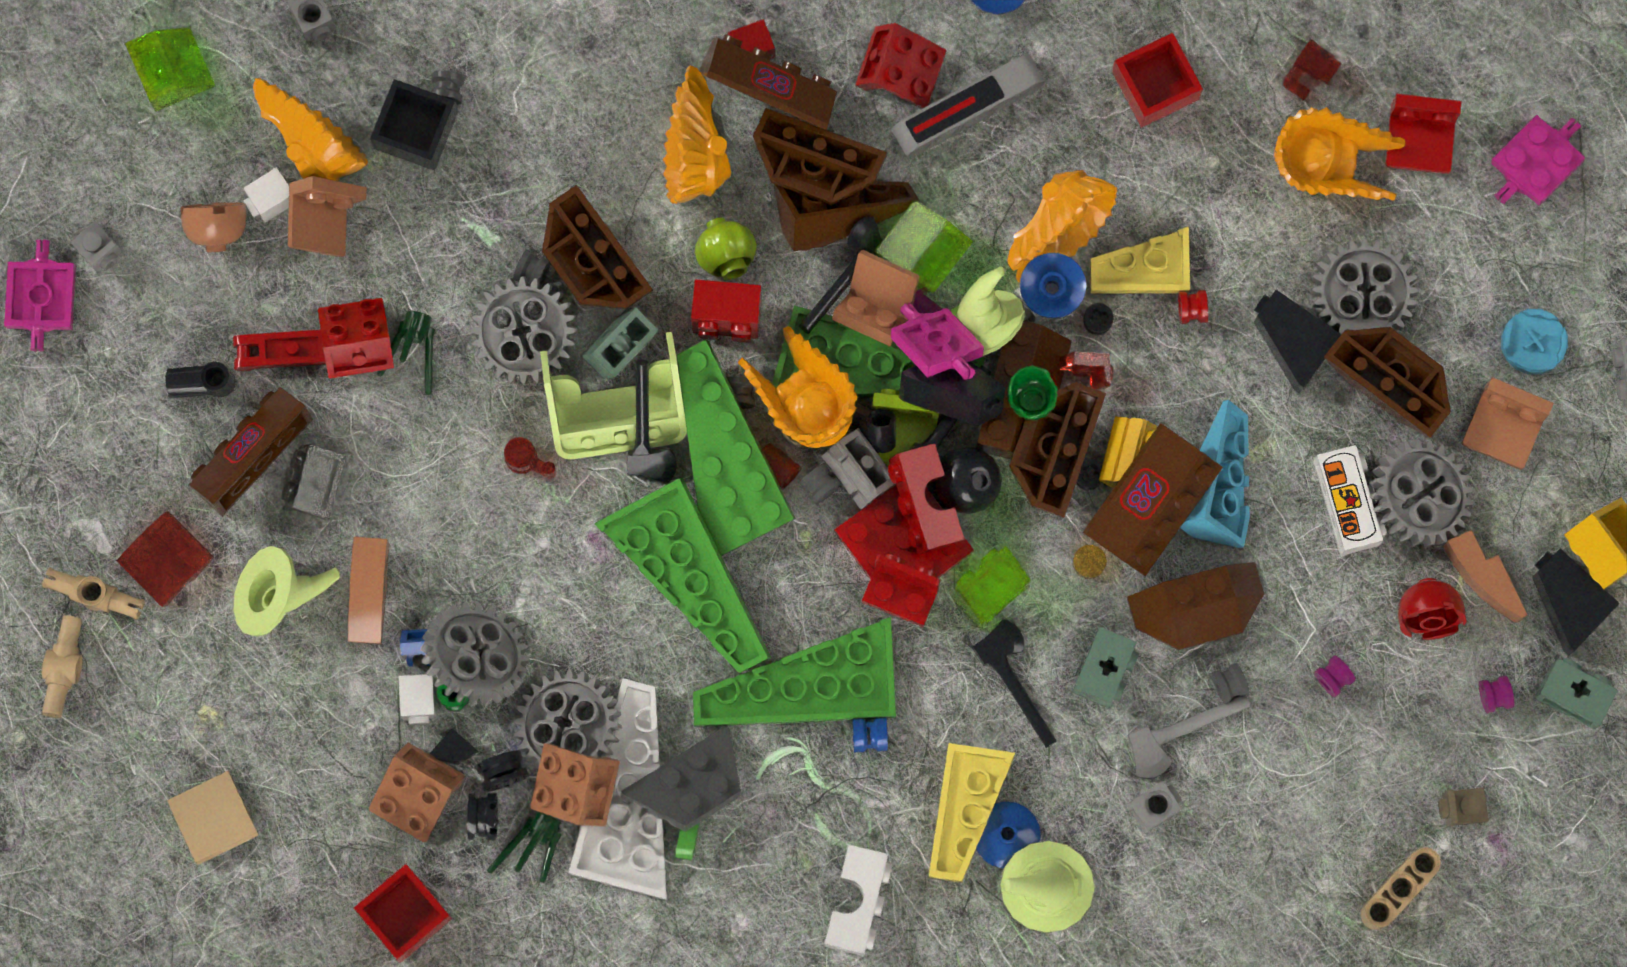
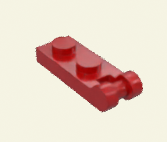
[233,330,326,371]

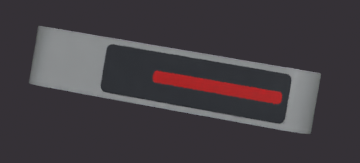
[891,54,1046,158]

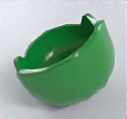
[1007,365,1058,421]

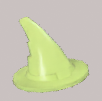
[951,266,1026,356]
[233,546,340,637]
[1000,841,1095,933]

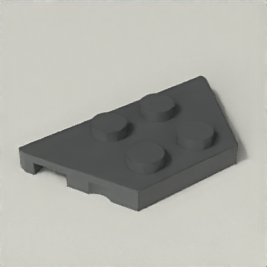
[620,725,741,832]

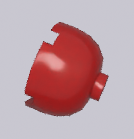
[1398,578,1467,640]

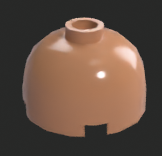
[180,202,246,252]

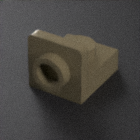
[1438,788,1489,827]

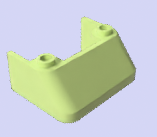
[540,332,687,459]

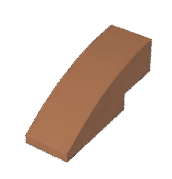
[1443,530,1527,623]
[348,537,390,645]

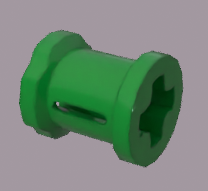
[437,684,469,712]

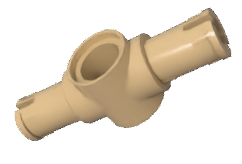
[42,567,145,620]
[42,615,83,718]

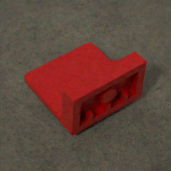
[855,23,946,109]
[1385,94,1462,174]
[318,298,394,379]
[862,553,941,628]

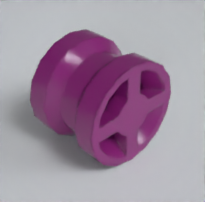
[1314,655,1356,698]
[1478,675,1515,714]

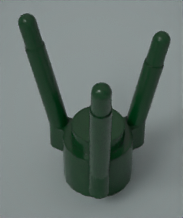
[377,310,435,395]
[487,811,562,883]

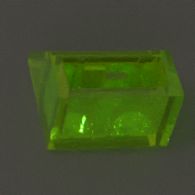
[125,27,215,112]
[874,200,974,293]
[953,545,1031,630]

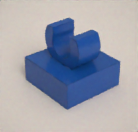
[400,629,430,667]

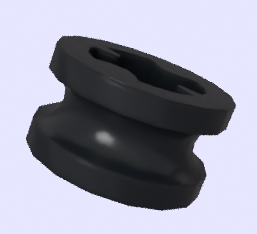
[1083,303,1114,335]
[1076,458,1102,491]

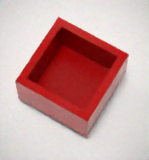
[1112,32,1203,128]
[691,279,762,343]
[353,864,452,963]

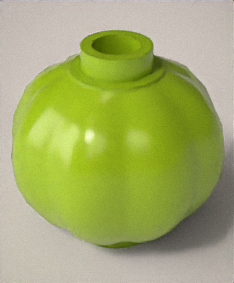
[695,217,757,280]

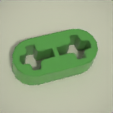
[675,823,700,861]

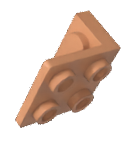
[288,176,367,257]
[832,250,920,347]
[1462,377,1554,470]
[369,742,466,842]
[530,743,620,827]

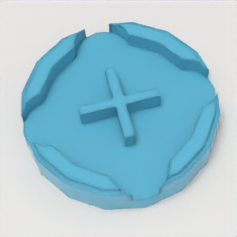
[1501,309,1568,375]

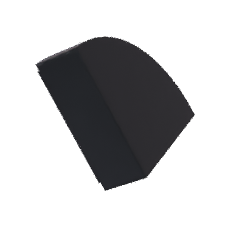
[430,728,478,762]

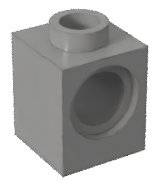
[286,0,336,43]
[1127,781,1182,834]

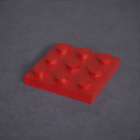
[834,485,974,579]

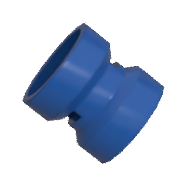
[853,718,888,753]

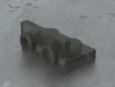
[281,444,346,520]

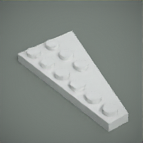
[568,678,667,900]

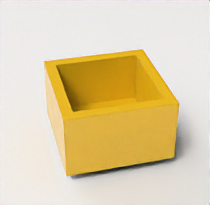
[1564,497,1627,589]

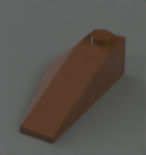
[774,181,919,251]

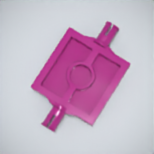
[1491,115,1585,206]
[4,239,76,352]
[891,302,984,380]

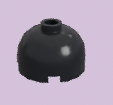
[934,447,1002,514]

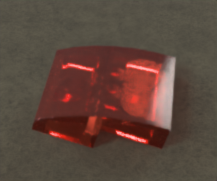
[116,511,214,607]

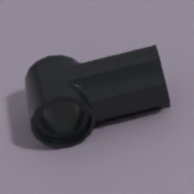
[165,361,236,399]
[848,402,896,453]

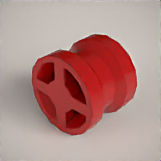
[1178,290,1208,324]

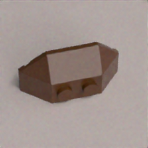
[753,108,887,205]
[542,185,653,309]
[1324,327,1451,438]
[1009,382,1106,518]
[1127,562,1264,651]

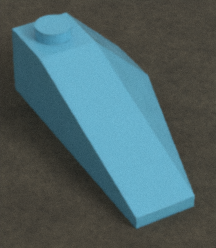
[1180,400,1250,548]

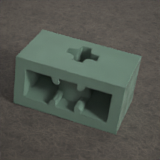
[581,307,659,379]
[1072,627,1139,708]
[1534,658,1618,730]

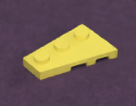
[1090,227,1190,294]

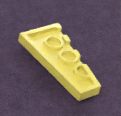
[929,743,1015,882]

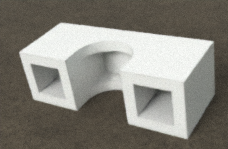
[824,845,893,956]

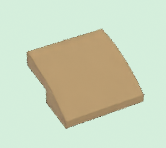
[167,771,259,865]

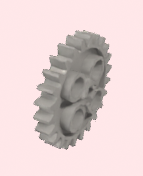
[1310,238,1419,334]
[470,276,578,384]
[1370,439,1474,548]
[421,602,530,707]
[513,669,622,770]

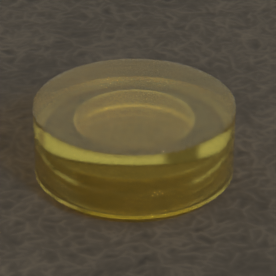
[1073,545,1107,579]

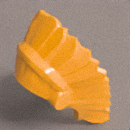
[663,65,731,204]
[253,78,368,181]
[1274,107,1405,201]
[1007,170,1118,283]
[737,326,858,448]

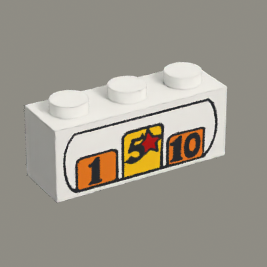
[1313,445,1386,556]

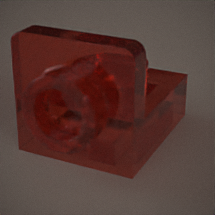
[1060,351,1114,391]

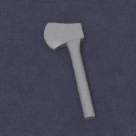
[1127,695,1250,779]

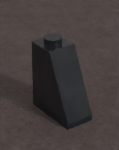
[1254,289,1341,394]
[899,361,1005,426]
[1532,548,1620,656]

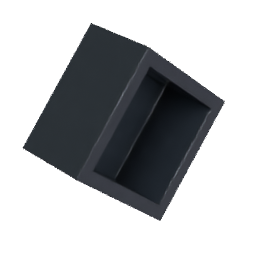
[370,79,458,171]

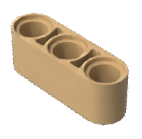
[1360,847,1441,930]

